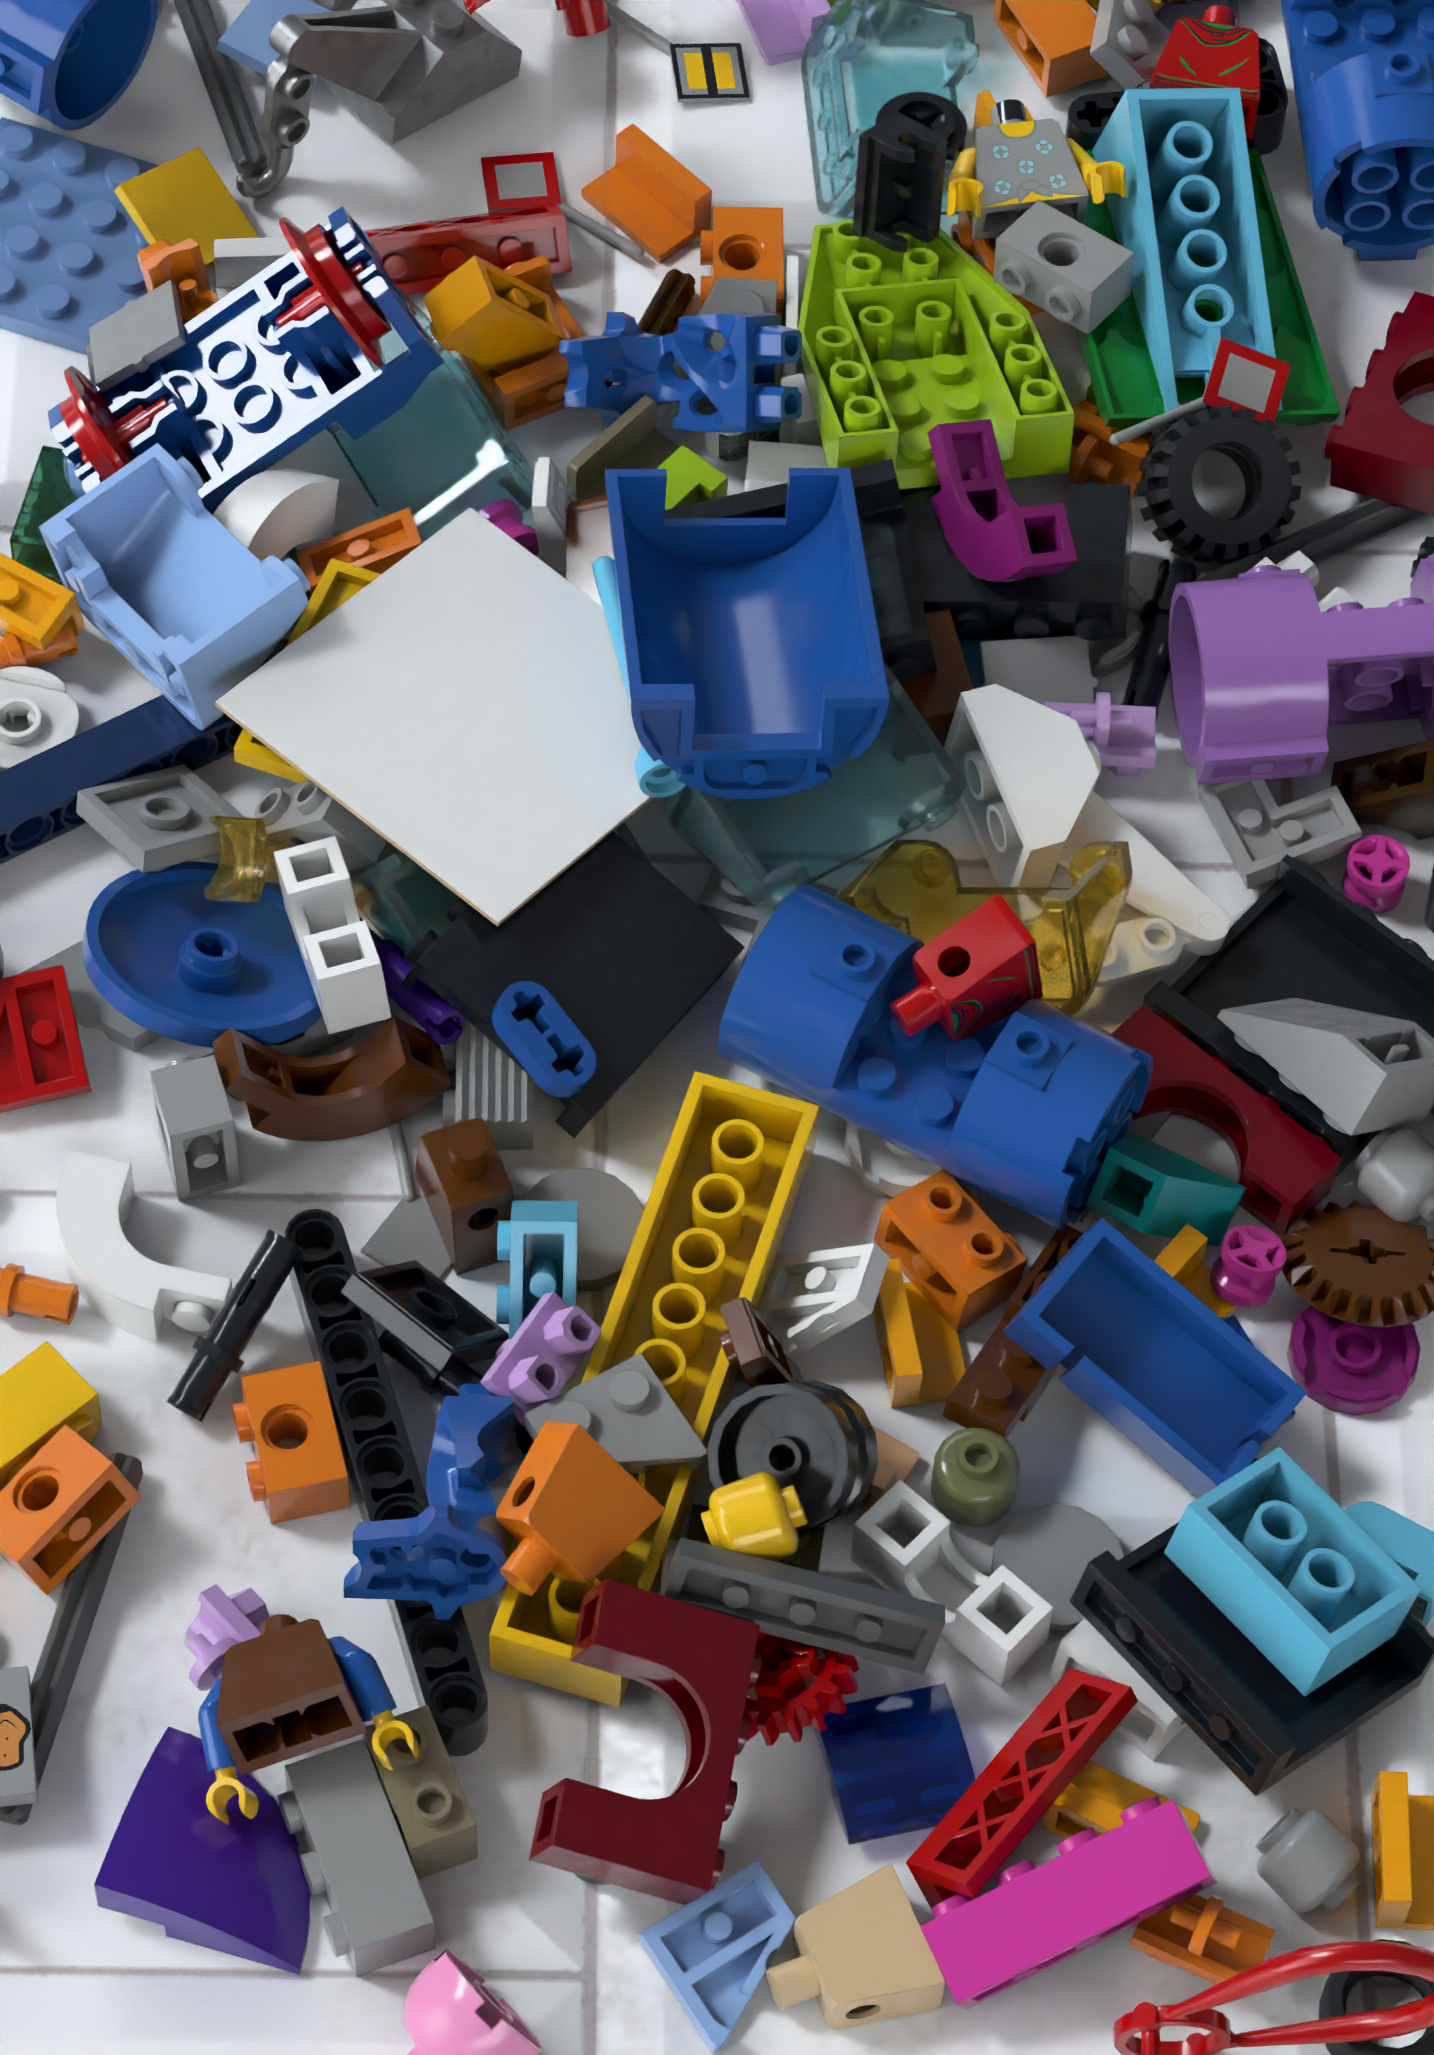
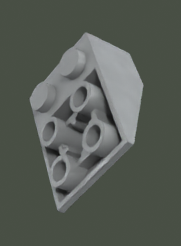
[1217,998,1434,1136]

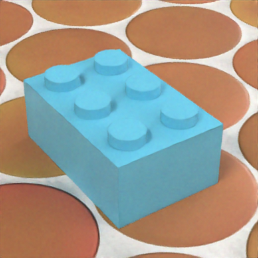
[1164,1446,1422,1697]

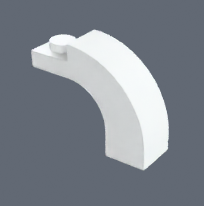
[213,467,339,562]
[56,1150,233,1342]

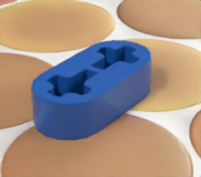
[492,981,597,1097]

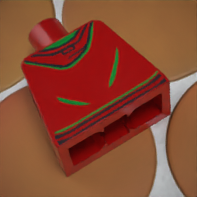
[1149,5,1260,139]
[890,893,1043,1041]

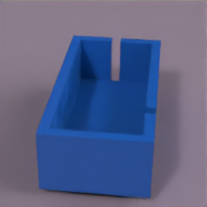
[1002,1217,1307,1498]

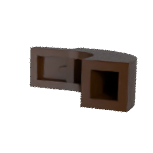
[212,1015,451,1141]

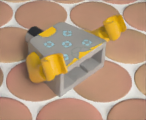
[945,99,1128,240]

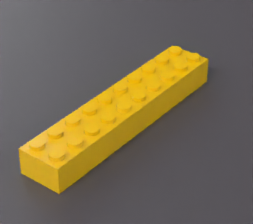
[489,1071,819,1708]

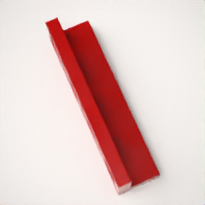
[364,204,572,296]
[906,1668,1138,1909]

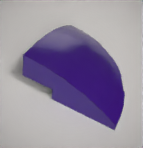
[94,1726,310,1975]

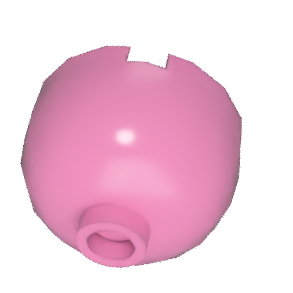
[403,1949,541,2055]

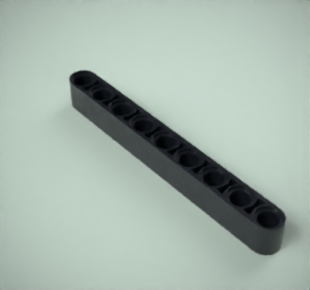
[285,1209,488,1757]

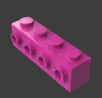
[920,1796,1218,2009]

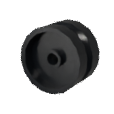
[707,1380,878,1532]

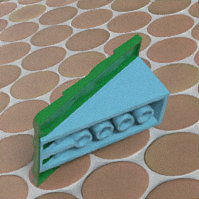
[1076,88,1341,429]

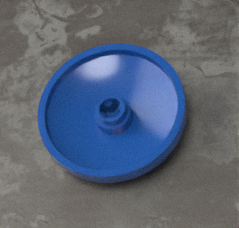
[82,861,322,1048]

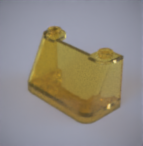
[836,840,1132,1016]

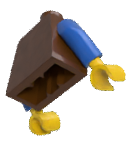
[198,1614,420,1825]

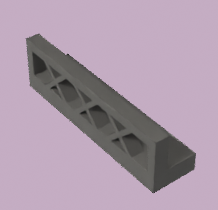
[660,1537,945,1674]

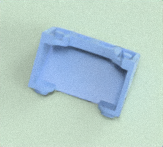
[39,443,310,731]

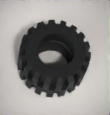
[1137,406,1302,563]

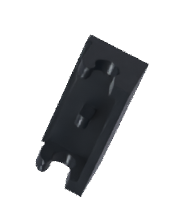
[852,112,947,252]

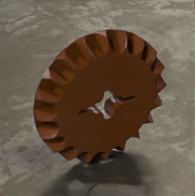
[1282,1200,1434,1327]

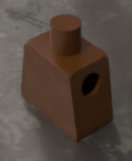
[415,1118,514,1275]

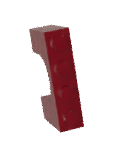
[1324,291,1434,515]
[529,1579,763,1905]

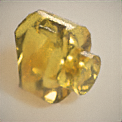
[203,816,287,903]

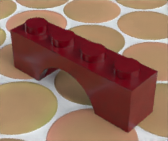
[1110,1004,1343,1239]

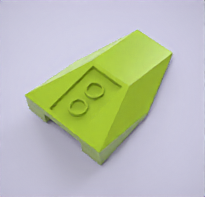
[798,220,1075,489]

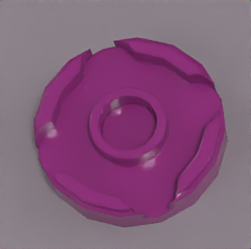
[1287,1305,1421,1415]

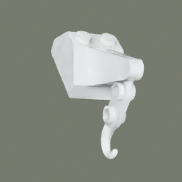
[941,683,1230,1000]

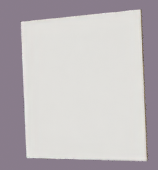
[215,507,653,927]

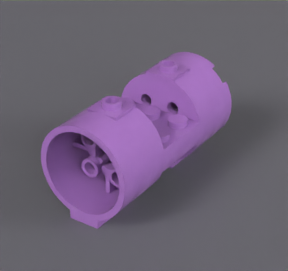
[1169,554,1434,785]

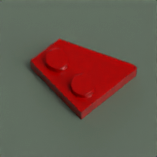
[0,964,92,1113]

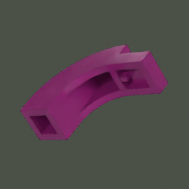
[927,419,1078,581]

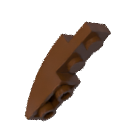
[942,1225,1083,1438]

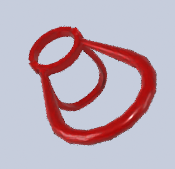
[1113,1941,1434,2055]

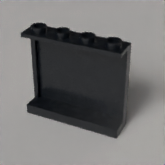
[401,831,745,1138]
[1143,854,1434,1177]
[1069,1458,1434,1797]

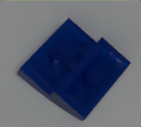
[814,1683,976,1845]

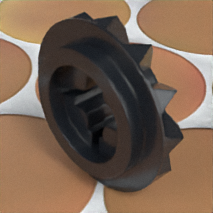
[875,92,967,161]

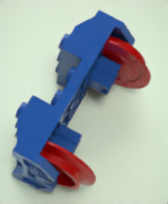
[48,206,445,515]

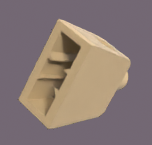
[765,1864,945,2030]

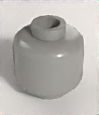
[1355,1128,1434,1223]
[1255,1808,1360,1913]

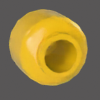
[701,1471,808,1562]

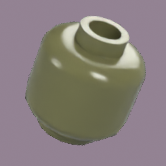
[930,1427,1020,1527]

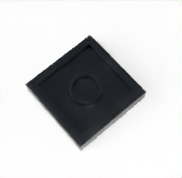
[341,1260,509,1372]

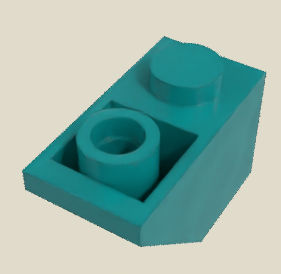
[1085,1131,1246,1247]

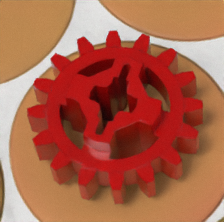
[743,1632,859,1746]

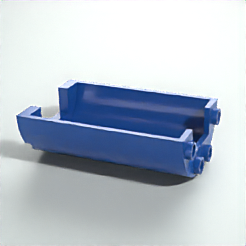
[604,468,889,800]

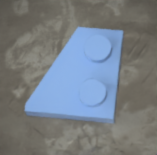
[638,1860,796,2054]

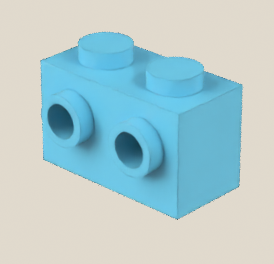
[496,1200,578,1339]

